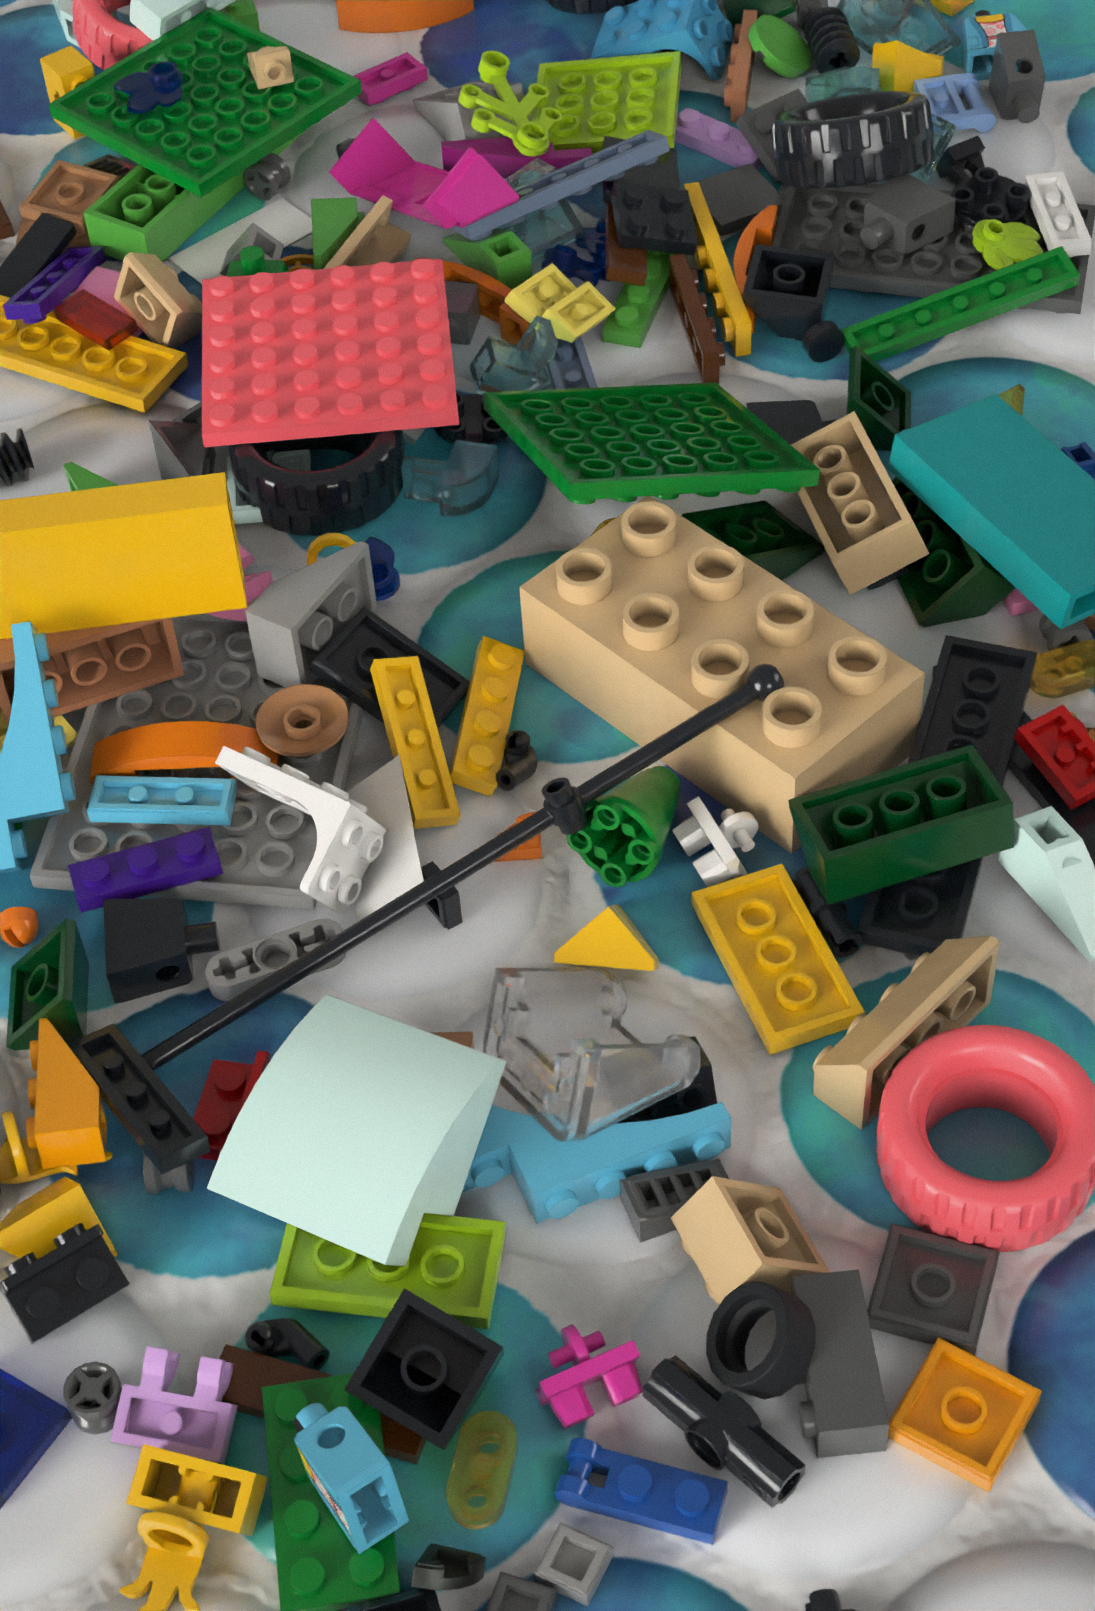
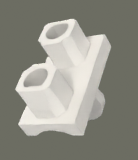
[672,796,759,887]

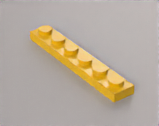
[684,182,752,357]

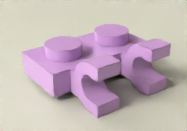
[110,1346,237,1464]

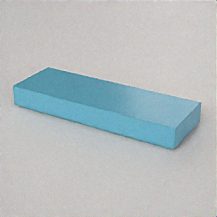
[87,775,238,826]

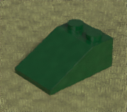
[682,500,824,580]

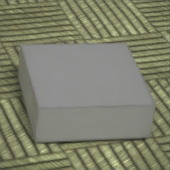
[533,1522,614,1607]

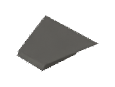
[149,420,216,480]

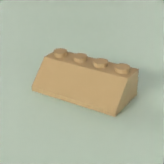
[812,936,1000,1130]

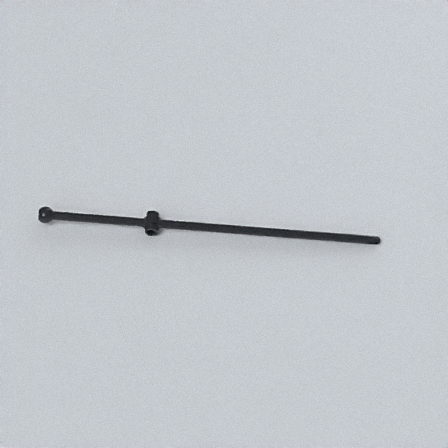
[141,664,784,1071]

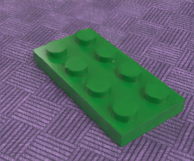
[262,1373,401,1611]

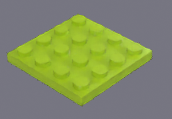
[530,51,682,154]

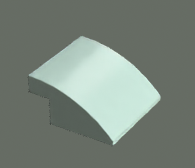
[207,995,507,1266]

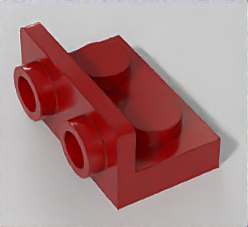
[1014,705,1095,810]
[193,1050,271,1161]

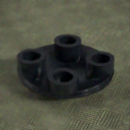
[951,167,1029,226]
[433,391,508,448]

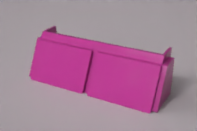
[328,118,519,229]

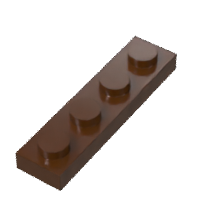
[669,254,726,384]

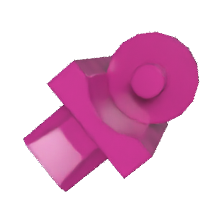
[534,1324,643,1429]

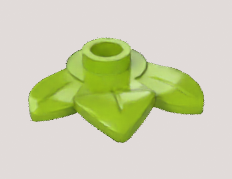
[972,219,1043,270]

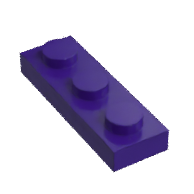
[68,826,223,913]

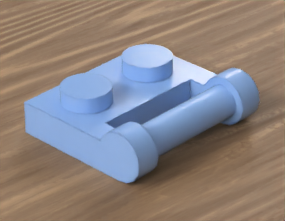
[913,73,996,133]

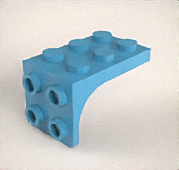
[590,0,734,81]

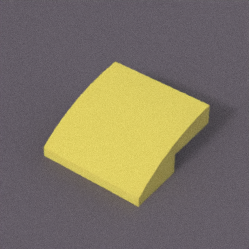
[504,263,615,343]

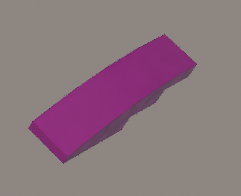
[441,137,593,188]

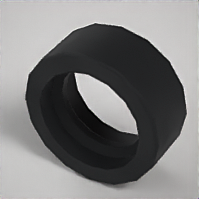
[706,1281,816,1399]

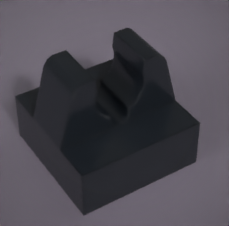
[934,135,985,186]

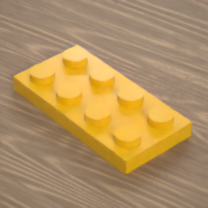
[691,864,865,1055]

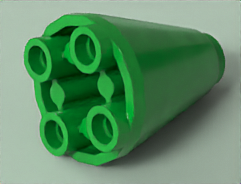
[566,766,681,887]

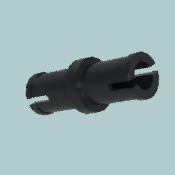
[792,867,863,958]

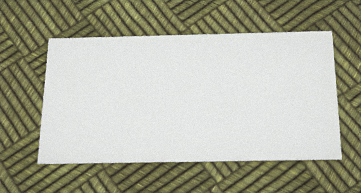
[168,197,312,284]
[347,755,424,921]

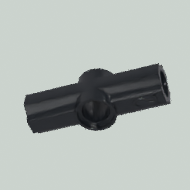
[643,1355,806,1508]

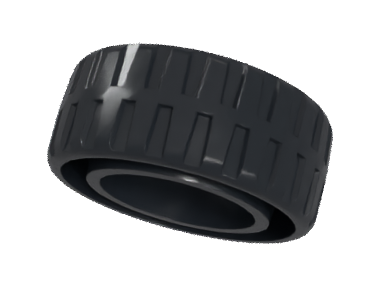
[772,91,935,189]
[229,430,406,536]

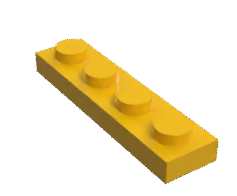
[449,636,525,797]
[370,656,461,829]

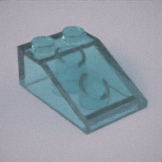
[837,0,962,56]

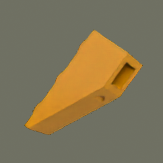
[26,1018,107,1169]

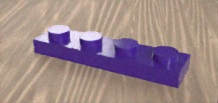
[3,246,107,324]

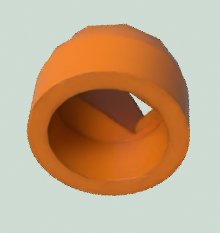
[0,907,39,948]

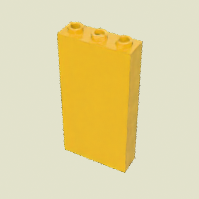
[0,472,247,639]

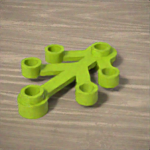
[458,50,563,157]

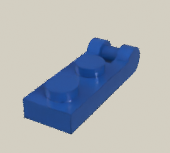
[554,1438,728,1545]

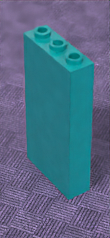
[888,394,1095,629]

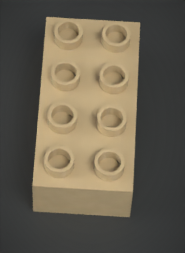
[519,496,925,854]

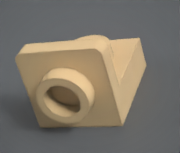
[247,46,294,89]

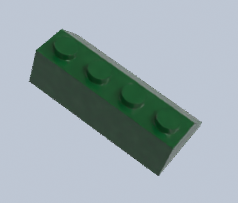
[892,477,1015,628]
[788,744,1014,905]

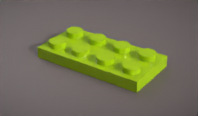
[269,1213,507,1329]

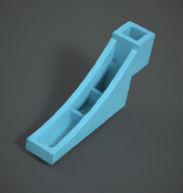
[0,621,76,874]
[462,1102,731,1224]

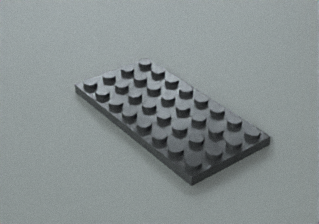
[772,183,1095,314]

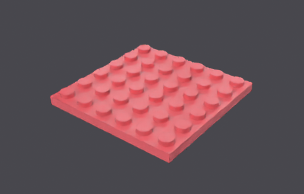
[202,258,459,447]

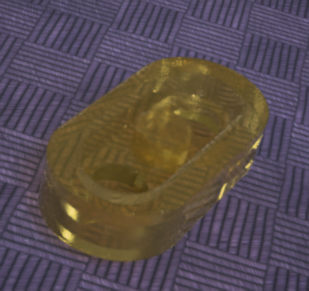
[1030,640,1095,698]
[446,1411,518,1529]

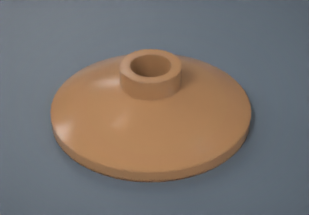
[255,684,349,757]

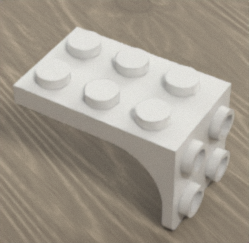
[215,746,387,914]

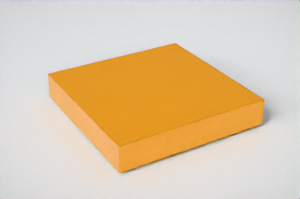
[888,1337,1042,1492]

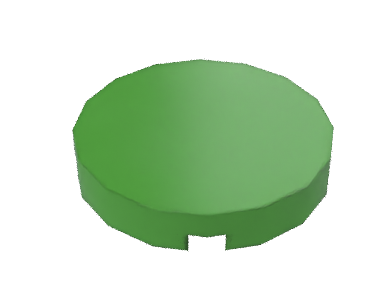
[748,15,812,78]

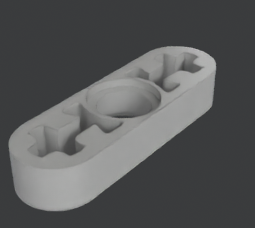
[205,919,346,1001]

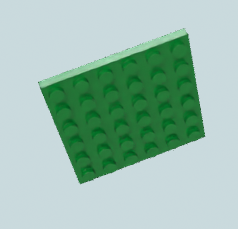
[49,7,362,198]
[483,383,820,505]

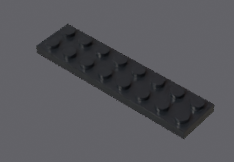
[857,635,1037,956]

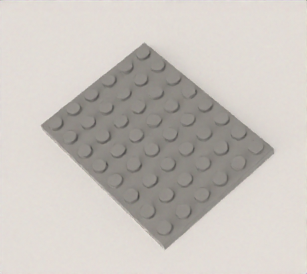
[29,613,364,910]

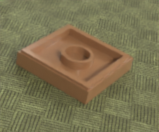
[19,160,121,234]

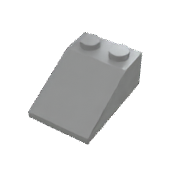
[413,80,530,141]
[245,541,377,688]

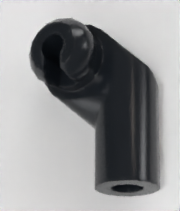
[496,730,538,791]
[245,1318,330,1371]

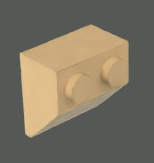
[114,252,202,349]
[671,1176,830,1305]

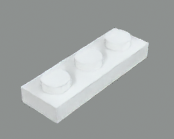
[1024,171,1092,258]

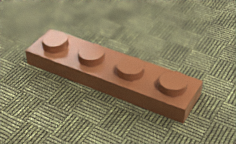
[724,10,758,122]

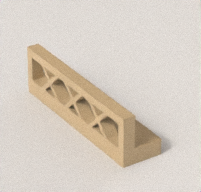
[324,195,412,269]

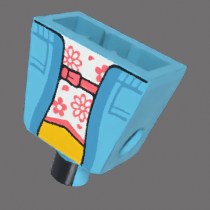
[961,10,1027,81]
[293,1403,409,1554]

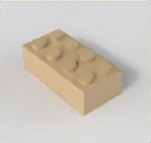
[791,411,929,595]

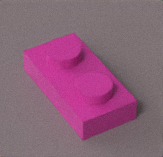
[353,52,428,106]

